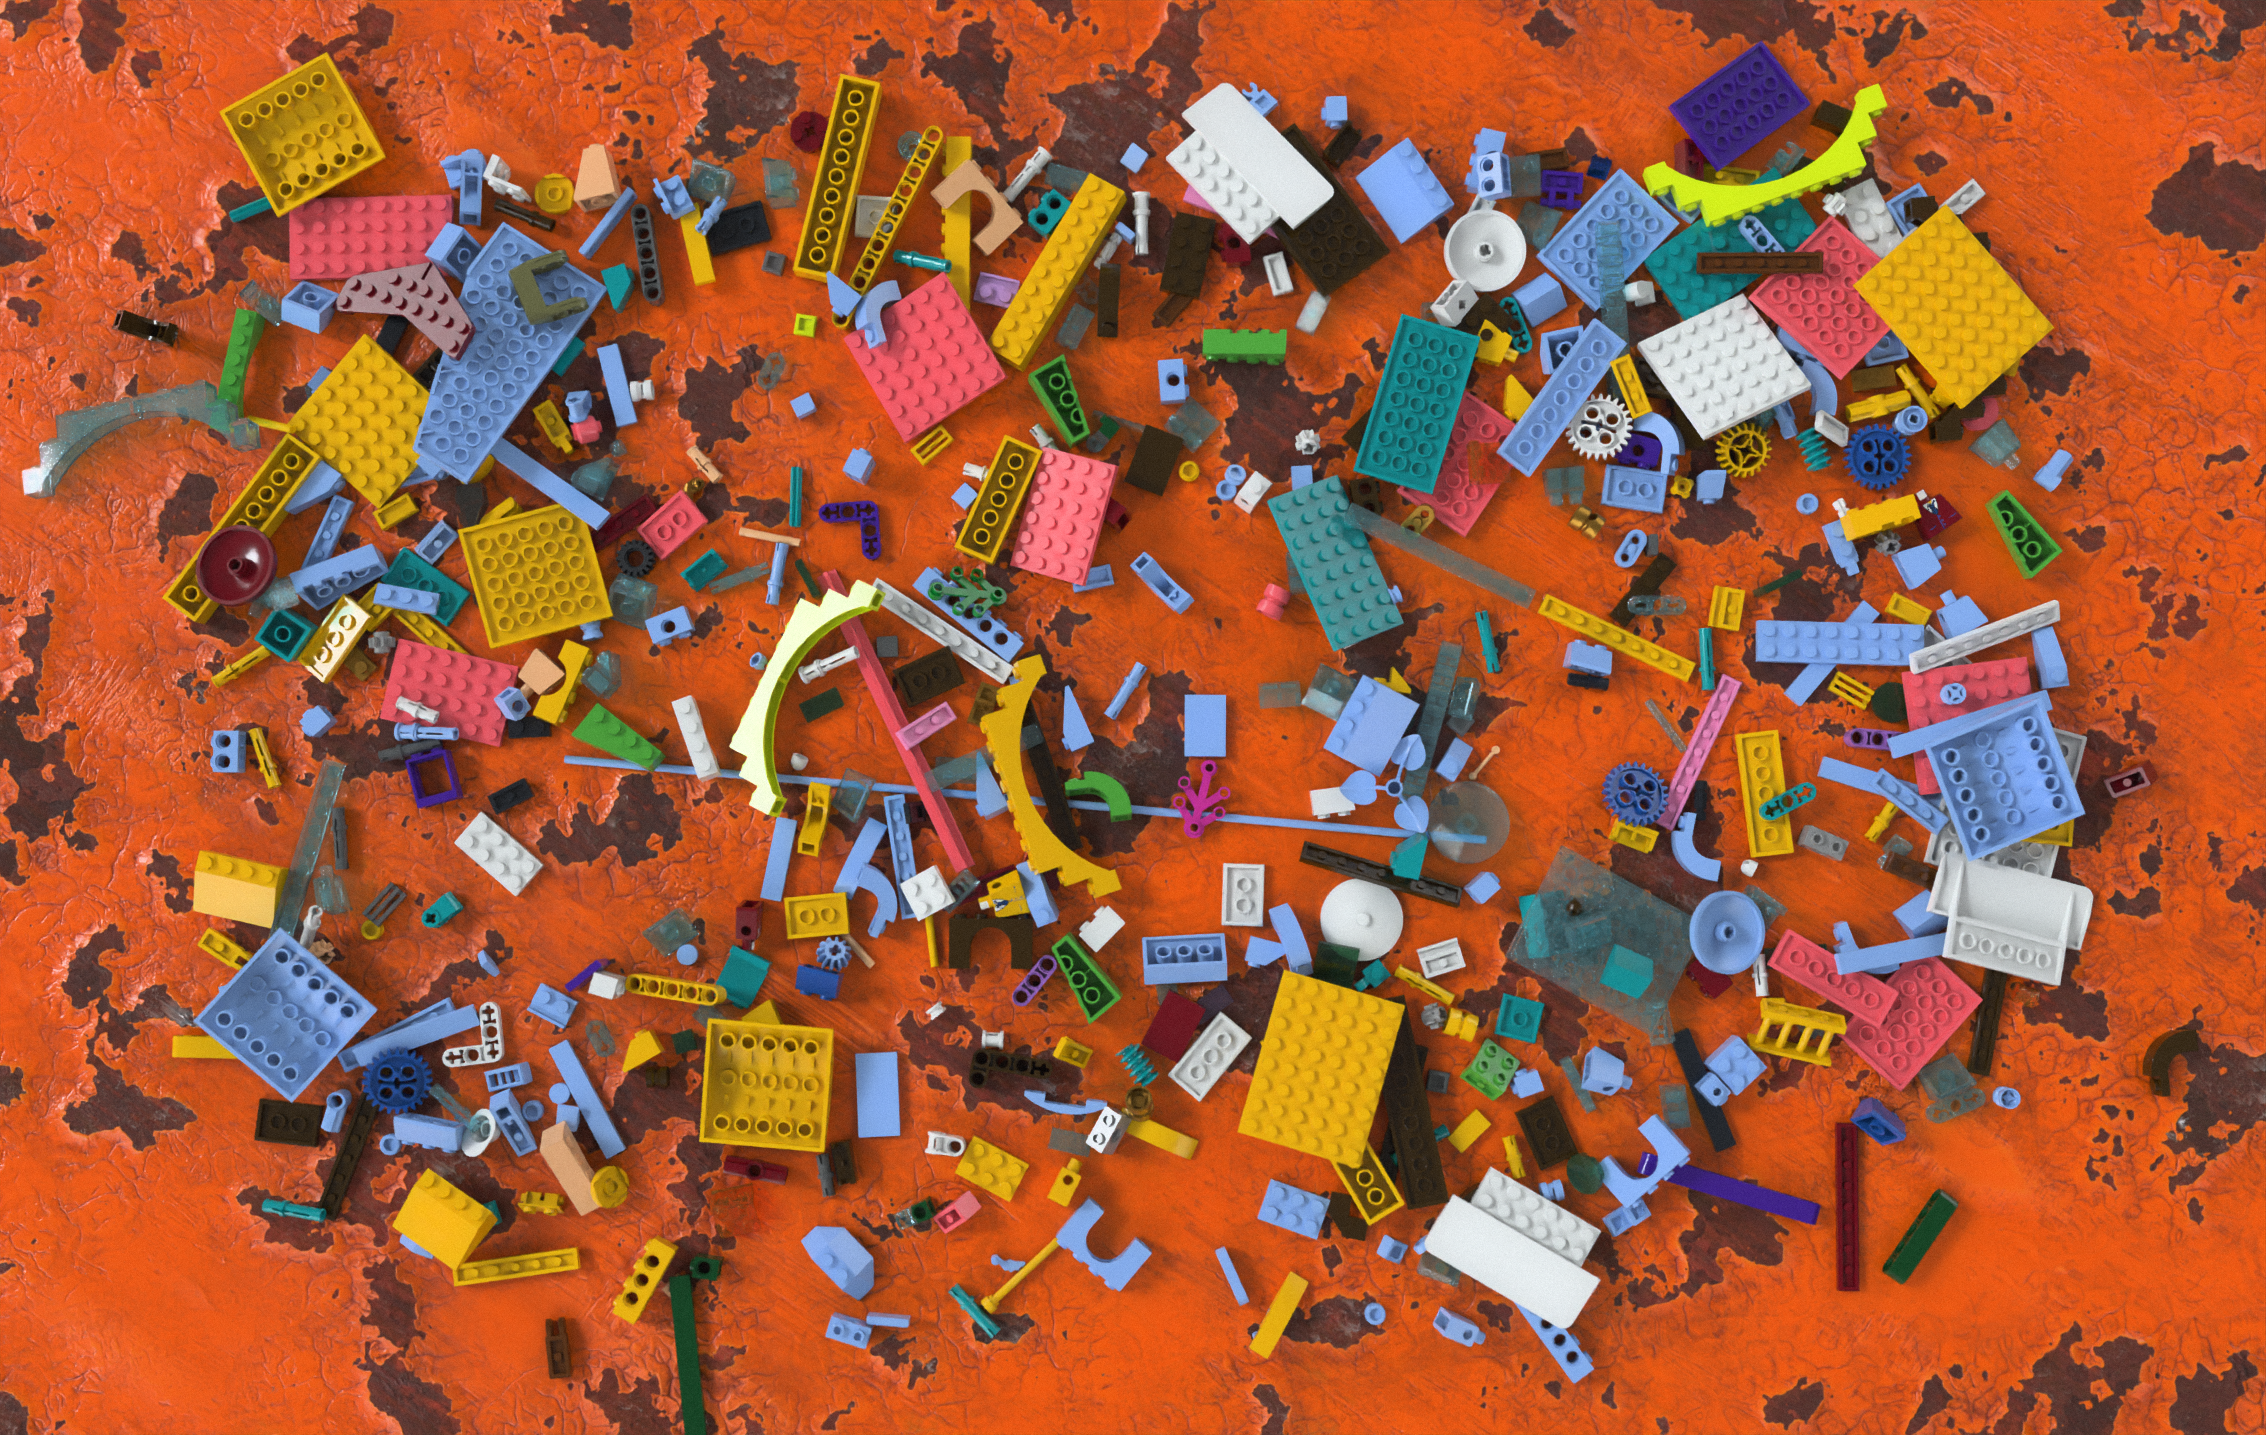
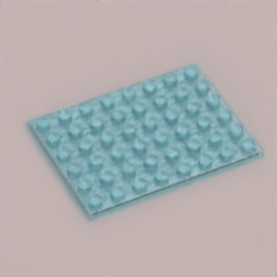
[1505,846,1693,1036]

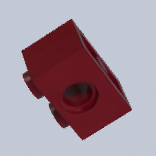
[1218,223,1251,268]

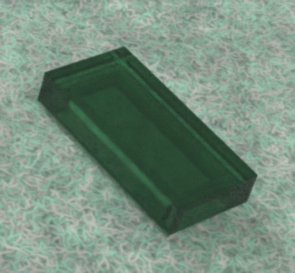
[794,559,823,600]
[799,687,845,723]

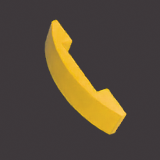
[1121,1107,1199,1160]

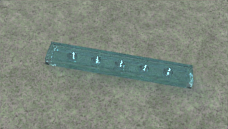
[923,723,1045,793]

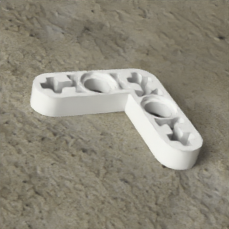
[442,1002,505,1067]

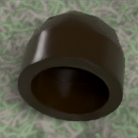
[1566,898,1584,917]

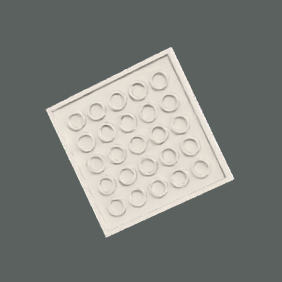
[1637,294,1812,440]

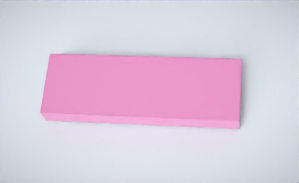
[895,701,957,751]

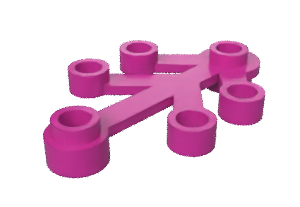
[1173,760,1231,838]

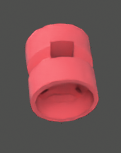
[1256,583,1292,621]

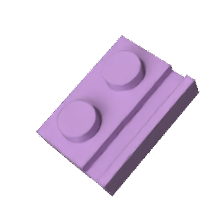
[973,271,1020,309]

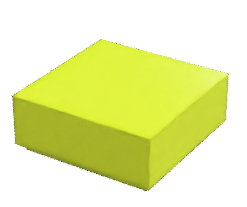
[794,314,818,338]

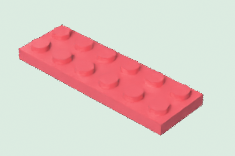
[1767,929,1899,1028]

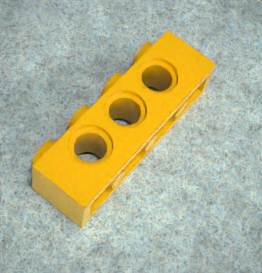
[612,1235,679,1325]

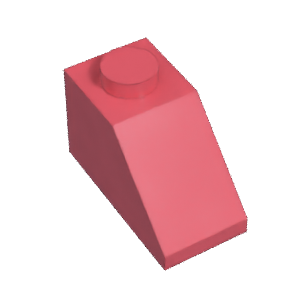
[933,1191,981,1234]

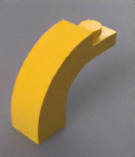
[798,782,832,857]

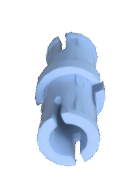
[695,196,727,235]

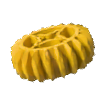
[1715,422,1772,478]

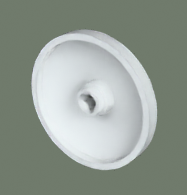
[1444,209,1526,292]
[1320,878,1403,961]

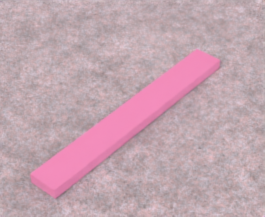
[1654,674,1742,831]

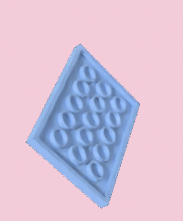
[1536,168,1679,312]

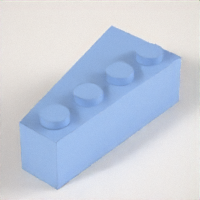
[289,543,389,611]

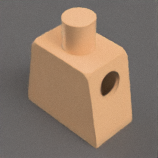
[518,648,566,699]

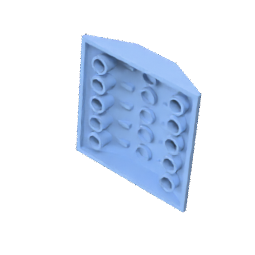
[1924,697,2085,862]
[193,927,378,1103]

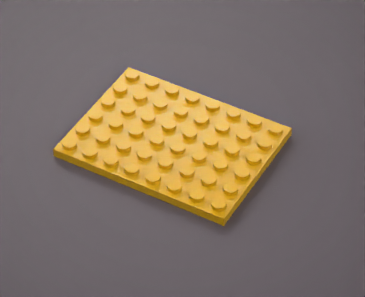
[1852,204,2054,409]
[1237,970,1405,1168]

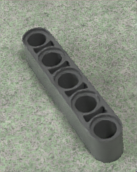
[631,204,665,306]

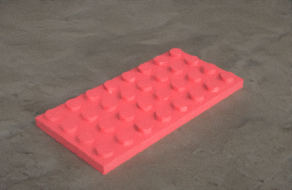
[289,195,454,281]

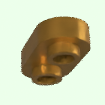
[1400,503,1436,540]

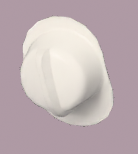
[461,1109,501,1157]

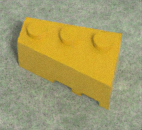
[1839,494,1921,542]

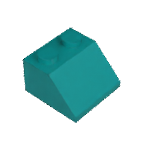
[1389,832,1428,880]

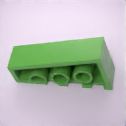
[1202,329,1287,365]
[1028,354,1090,449]
[1985,490,2063,579]
[571,703,666,772]
[1051,932,1123,1024]

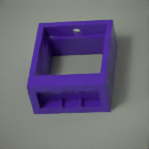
[405,747,463,809]

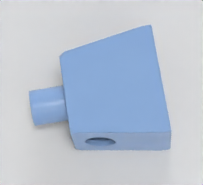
[1891,543,1946,590]
[1936,589,1988,640]
[1581,1046,1632,1095]
[1432,1306,1485,1347]

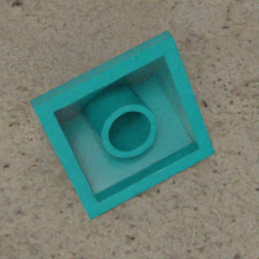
[1599,944,1653,999]

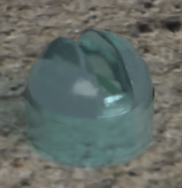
[609,439,627,457]

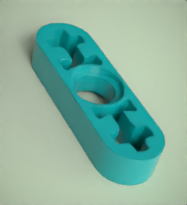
[1499,297,1532,355]
[1759,782,1816,820]

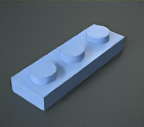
[373,583,441,615]

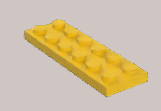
[1735,730,1794,857]

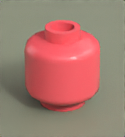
[570,415,603,444]

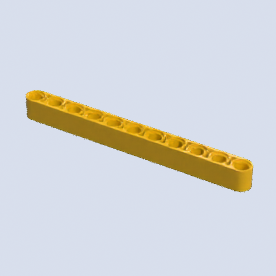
[832,126,944,330]

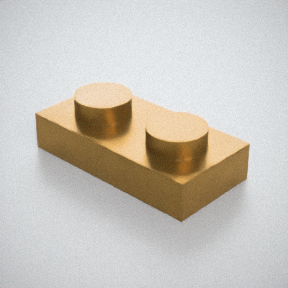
[343,645,379,683]

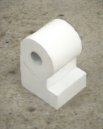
[1623,281,1655,306]

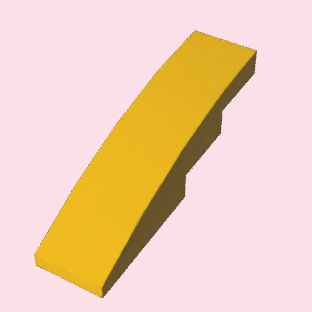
[680,203,716,286]
[1249,1271,1309,1359]

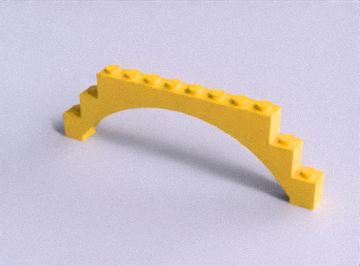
[980,654,1122,898]

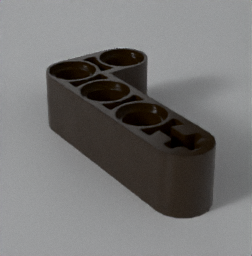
[969,1048,1053,1088]

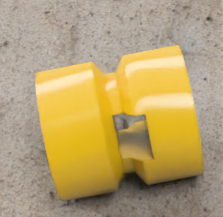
[1442,1007,1479,1042]

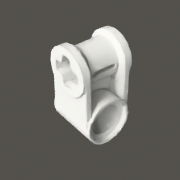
[925,1131,967,1157]

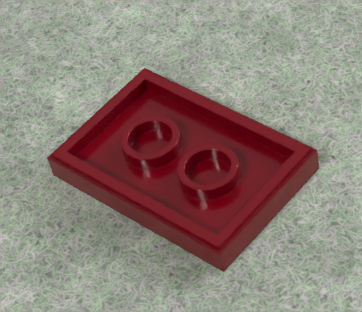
[1141,989,1206,1063]

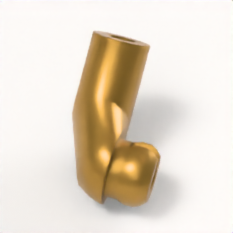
[684,477,705,501]

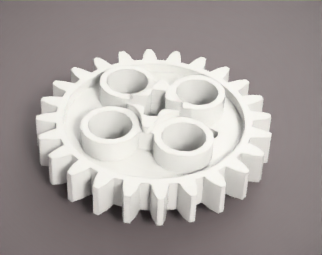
[1565,393,1633,461]

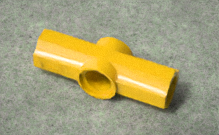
[1845,390,1911,423]

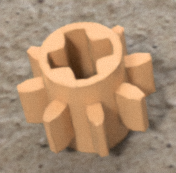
[308,939,335,964]

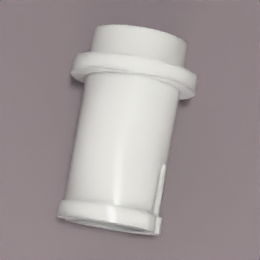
[963,462,989,482]

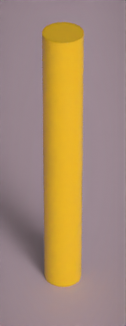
[246,416,296,434]
[925,914,939,967]

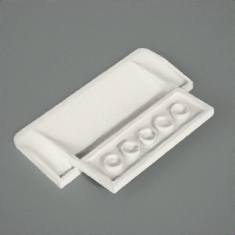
[1166,83,1334,245]
[1926,852,2093,986]
[1424,1166,1601,1329]

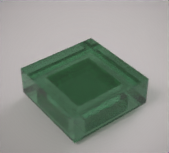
[671,1028,698,1055]

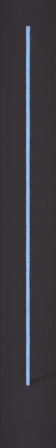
[564,755,1487,845]

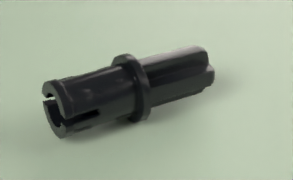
[1567,673,1609,691]

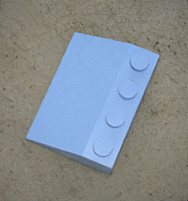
[1355,138,1454,244]
[1323,675,1420,777]

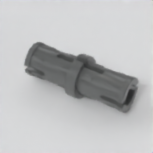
[815,1153,836,1197]

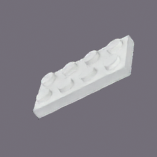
[1839,178,1902,259]
[454,811,544,896]

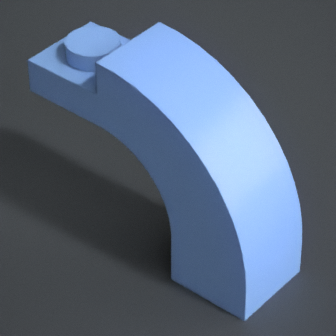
[459,152,483,226]
[855,280,902,349]
[1795,359,1837,417]
[1633,412,1685,476]
[1130,552,1195,614]
[1671,812,1721,881]
[855,862,897,938]
[1268,903,1313,976]
[1833,921,1900,974]

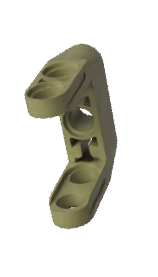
[508,250,589,325]

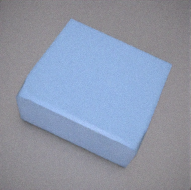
[1120,143,1149,174]
[790,393,818,420]
[951,483,978,511]
[556,1104,580,1132]
[1377,1235,1408,1264]

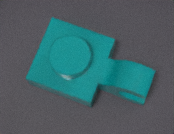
[1354,959,1391,992]

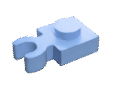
[1242,82,1278,118]

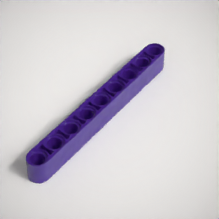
[1637,1151,1821,1225]

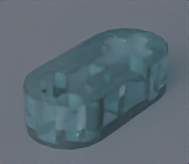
[757,352,786,391]
[585,1020,616,1057]

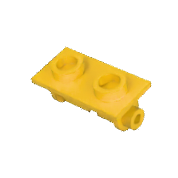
[518,1191,564,1216]

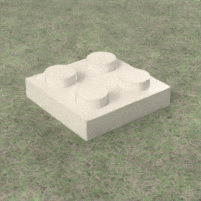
[899,865,955,921]

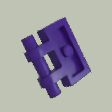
[1539,170,1583,210]

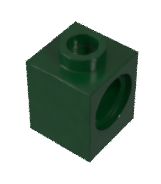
[690,1253,723,1281]

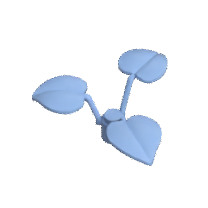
[1340,734,1429,833]

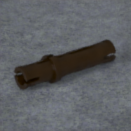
[494,198,556,232]

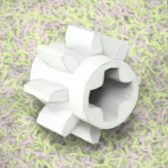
[1822,192,1849,217]
[1295,429,1321,455]

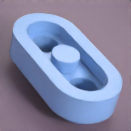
[1614,529,1647,568]

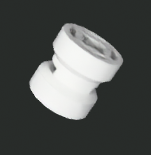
[630,379,655,402]

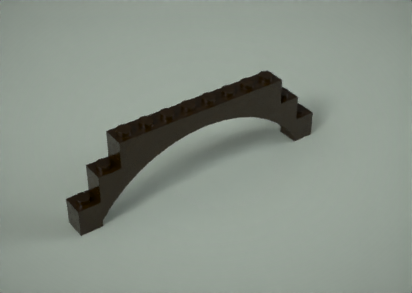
[1903,196,2007,445]

